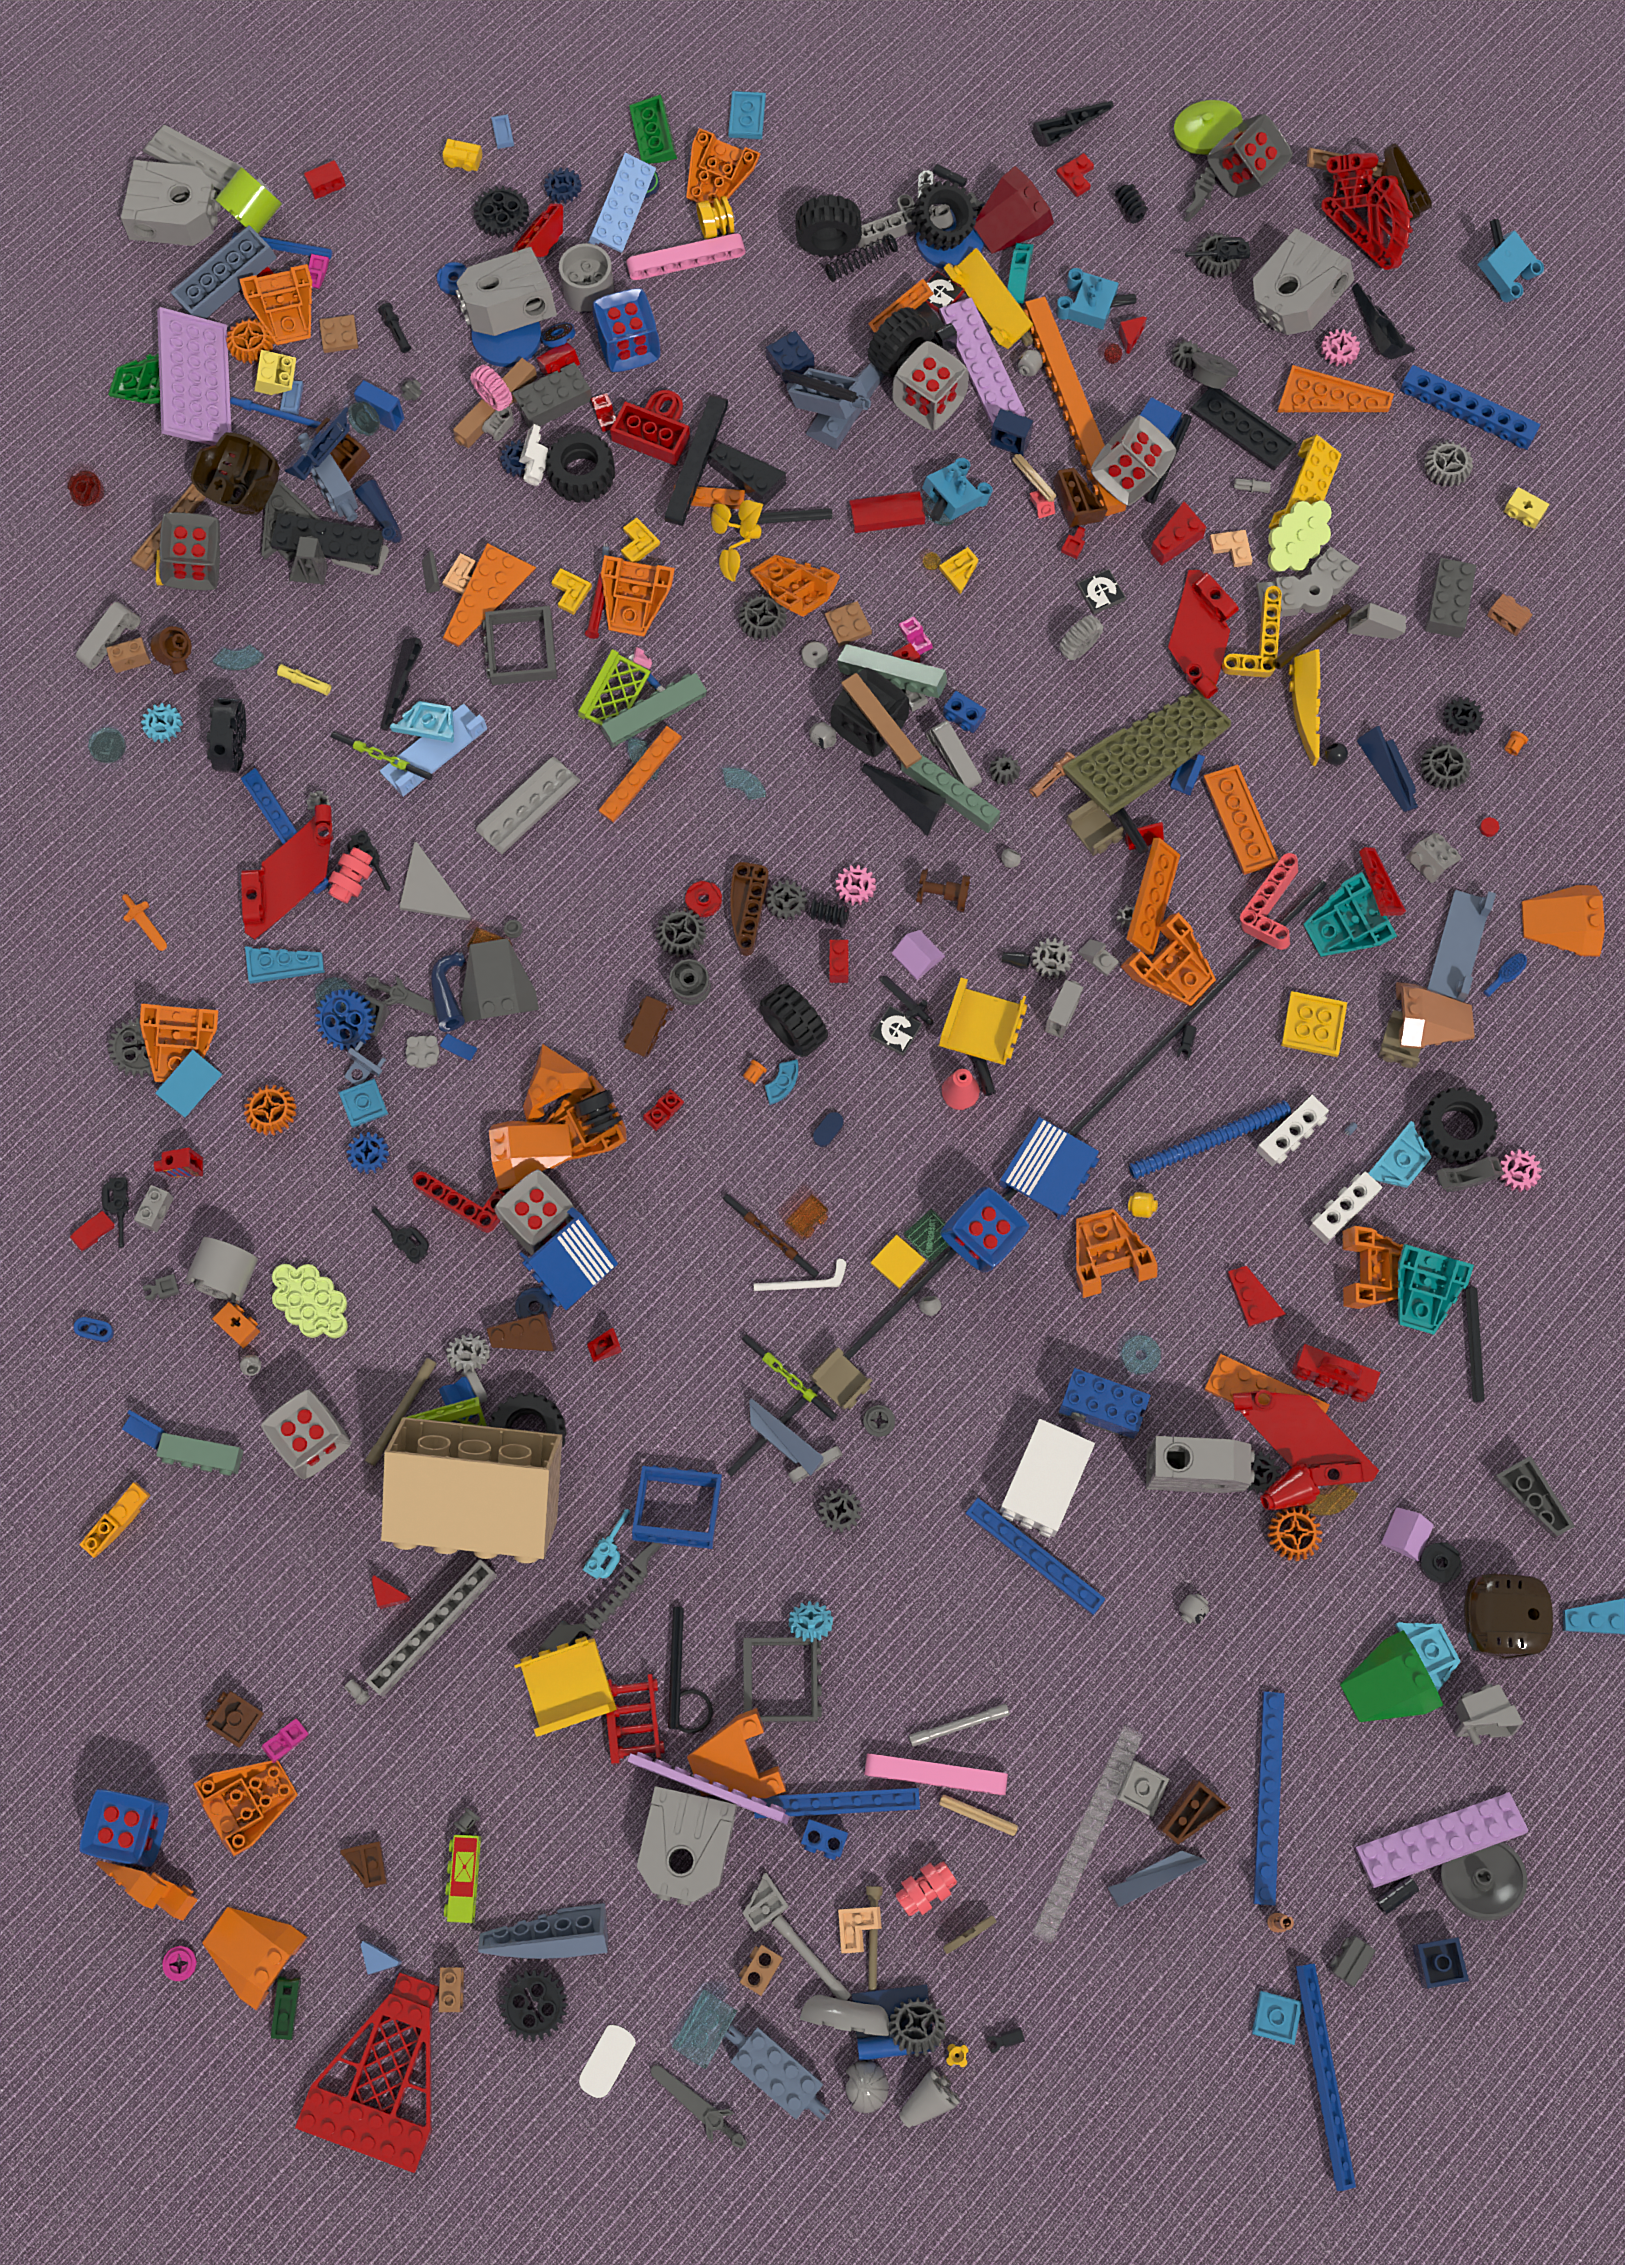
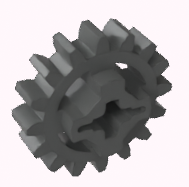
[766,880,807,921]
[819,1489,862,1533]

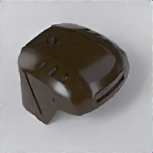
[191,432,280,516]
[1464,1573,1553,1660]

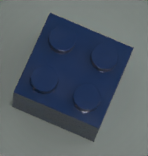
[766,331,814,384]
[990,408,1033,456]
[1412,1937,1469,1989]

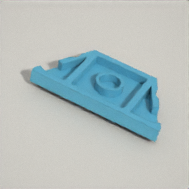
[390,701,454,743]
[1368,1121,1432,1188]
[1395,1622,1461,1691]

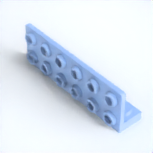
[588,153,656,253]
[380,704,487,797]

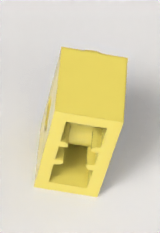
[1504,487,1549,529]

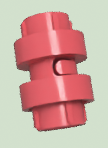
[328,847,373,904]
[895,1861,957,1916]

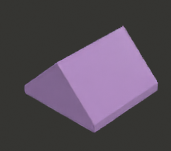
[892,930,945,980]
[1381,1507,1434,1561]

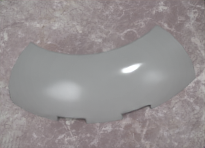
[800,1994,889,2036]

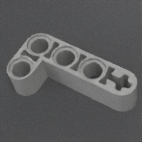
[918,170,954,230]
[858,194,916,248]
[76,602,141,669]
[926,720,982,789]

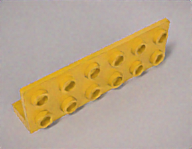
[944,248,1033,349]
[1269,434,1341,530]

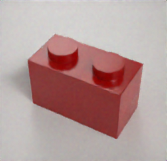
[303,160,346,200]
[536,342,580,376]
[829,940,848,983]

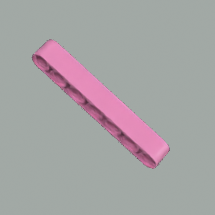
[626,234,746,280]
[864,1754,1008,1795]

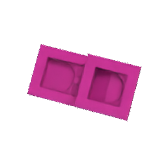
[308,254,329,289]
[898,616,933,655]
[261,1718,309,1763]

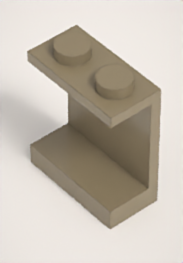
[1066,800,1124,856]
[1378,1010,1421,1068]
[809,1347,873,1410]

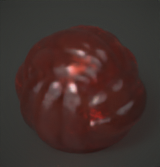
[1104,343,1123,364]

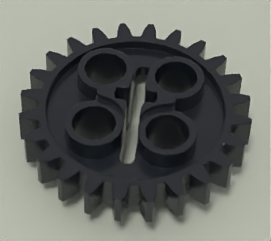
[473,186,529,238]
[499,1969,569,2042]

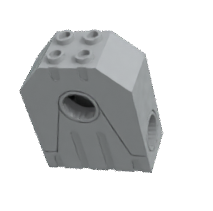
[121,160,221,246]
[1253,228,1354,335]
[455,247,557,336]
[1146,1436,1254,1493]
[637,1786,738,1906]

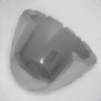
[846,2060,889,2114]

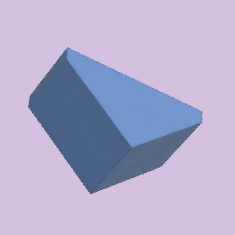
[361,1941,402,1975]

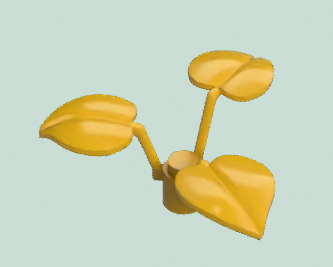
[711,500,763,582]

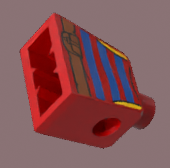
[154,1148,203,1178]

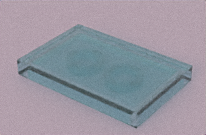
[672,1989,738,2069]

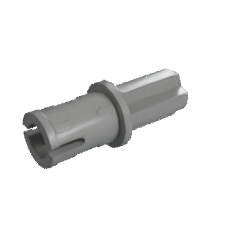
[1234,478,1271,493]

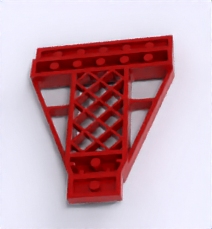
[295,1972,439,2173]

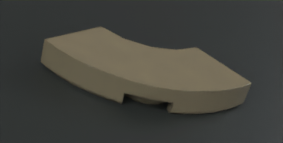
[943,1916,997,1954]

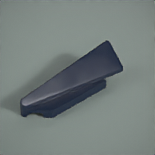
[284,407,350,481]
[1357,726,1418,812]

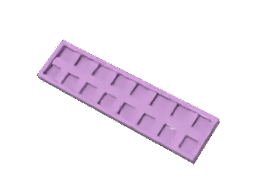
[939,297,1025,426]
[628,1752,790,1825]
[1355,1792,1528,1888]

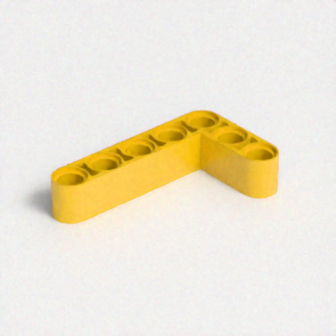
[1221,586,1282,677]

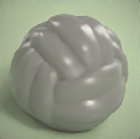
[1001,848,1021,868]
[919,1296,941,1316]
[240,1355,261,1376]

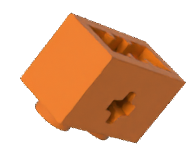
[212,1302,260,1349]

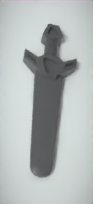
[366,977,436,1017]
[651,2065,747,2149]

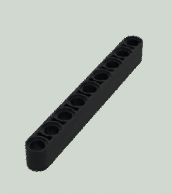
[665,395,728,526]

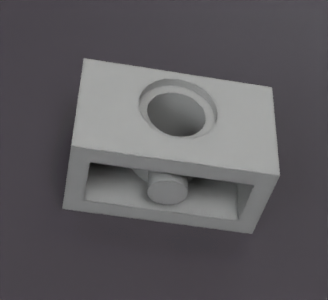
[134,1185,174,1233]

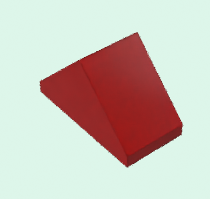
[1118,316,1147,354]
[587,1328,622,1362]
[372,1576,411,1609]

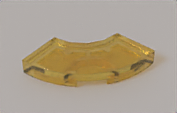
[1305,1484,1359,1516]

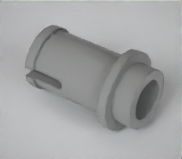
[344,1679,370,1705]

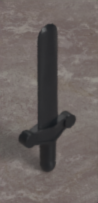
[880,976,933,1025]

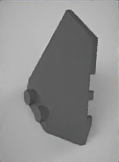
[461,938,539,1022]

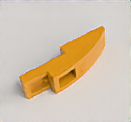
[79,1482,150,1558]

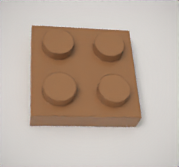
[319,315,359,353]
[824,601,872,647]

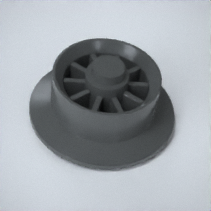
[1192,352,1239,389]

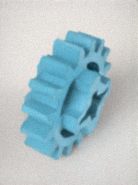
[141,703,183,743]
[789,1601,833,1642]

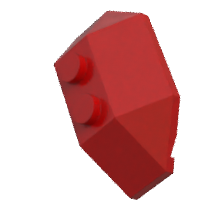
[512,204,563,257]

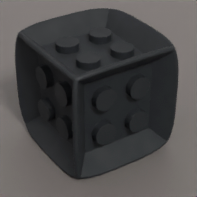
[831,667,910,757]

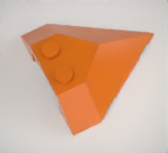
[523,1044,593,1122]

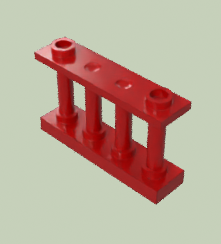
[606,1674,665,1765]

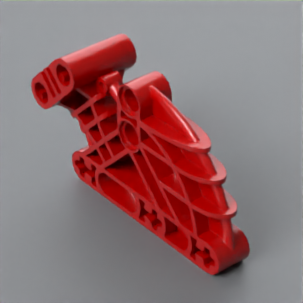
[1321,153,1413,270]

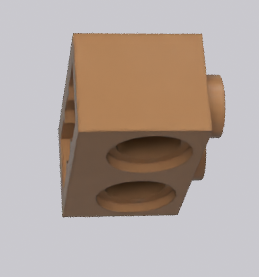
[739,1944,783,1996]
[439,1967,465,2012]

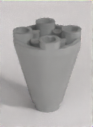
[899,2068,961,2128]

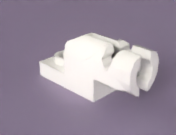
[519,424,548,486]

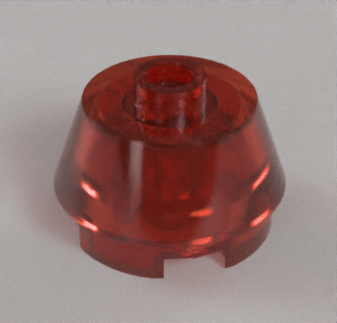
[67,471,105,507]

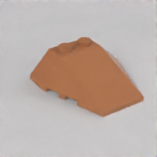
[1396,982,1475,1049]

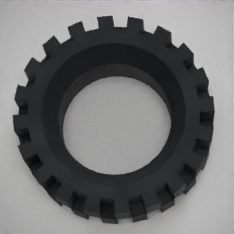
[911,181,977,251]

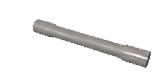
[909,1703,1010,1747]
[772,1914,851,2001]

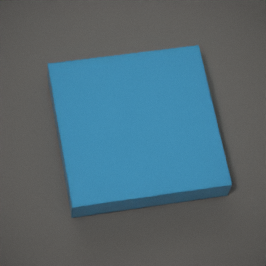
[338,1079,388,1128]
[1252,1991,1302,2045]

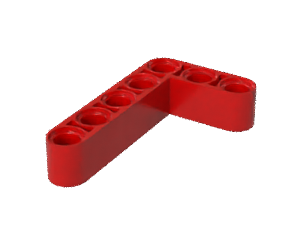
[412,1171,505,1233]

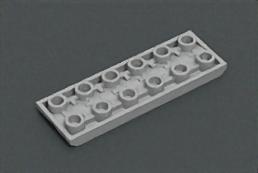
[143,125,245,193]
[476,757,580,855]

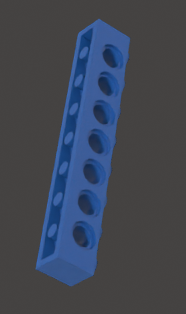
[1400,365,1541,450]

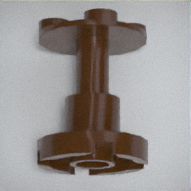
[916,868,971,912]

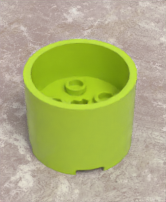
[215,167,282,233]

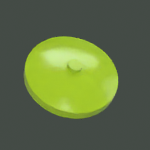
[1174,100,1243,155]

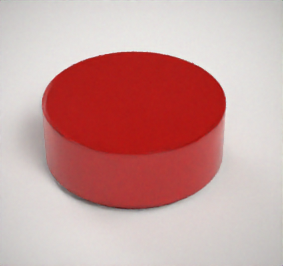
[1479,817,1499,837]

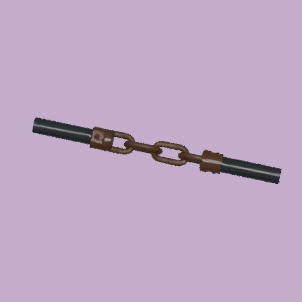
[723,1194,819,1279]

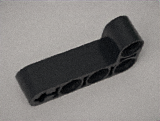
[915,301,957,352]

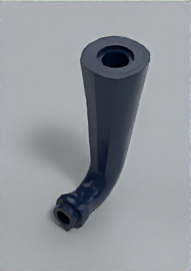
[355,480,402,544]
[431,951,466,1032]

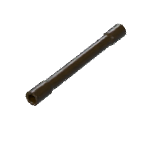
[1273,604,1352,669]

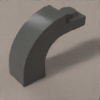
[1436,1157,1504,1192]

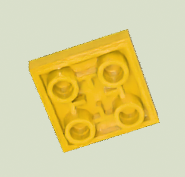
[870,1234,925,1289]

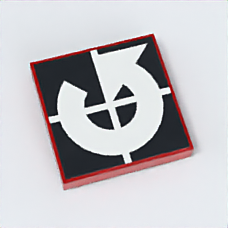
[926,271,965,314]

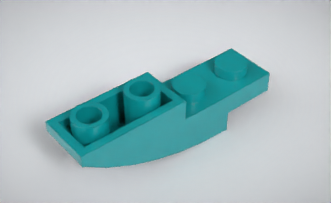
[1008,243,1034,304]

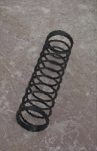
[825,234,898,282]

